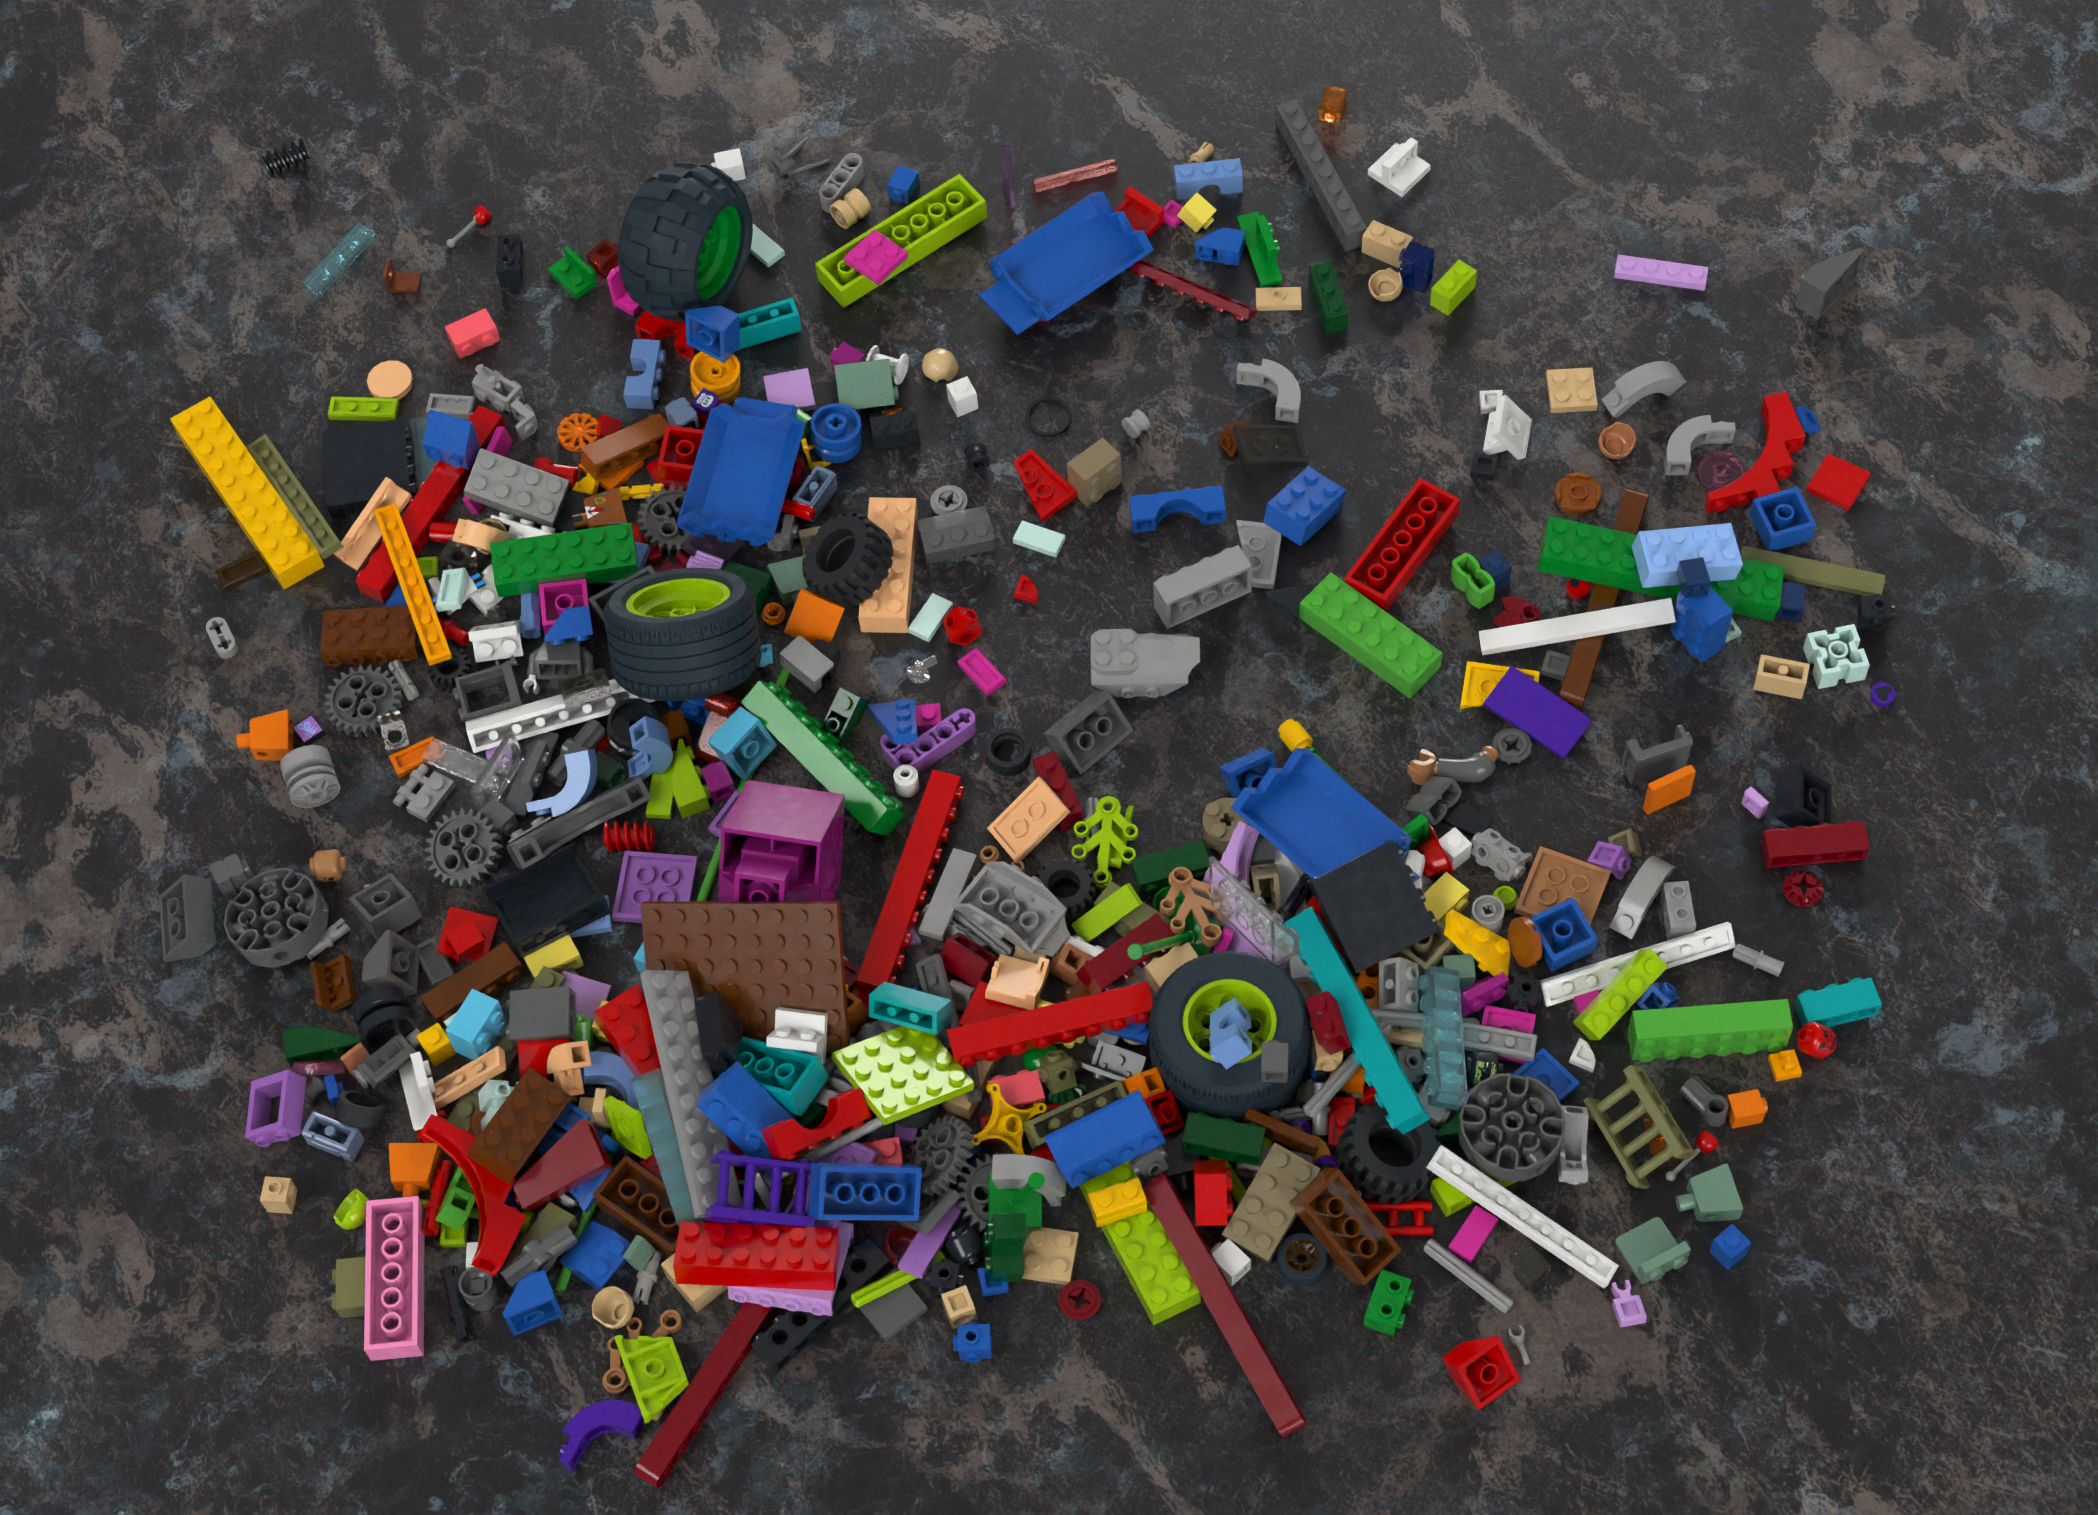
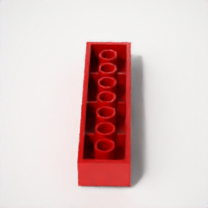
[595,984,744,1167]

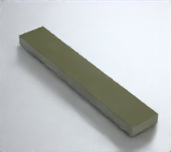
[1740,546,1886,596]

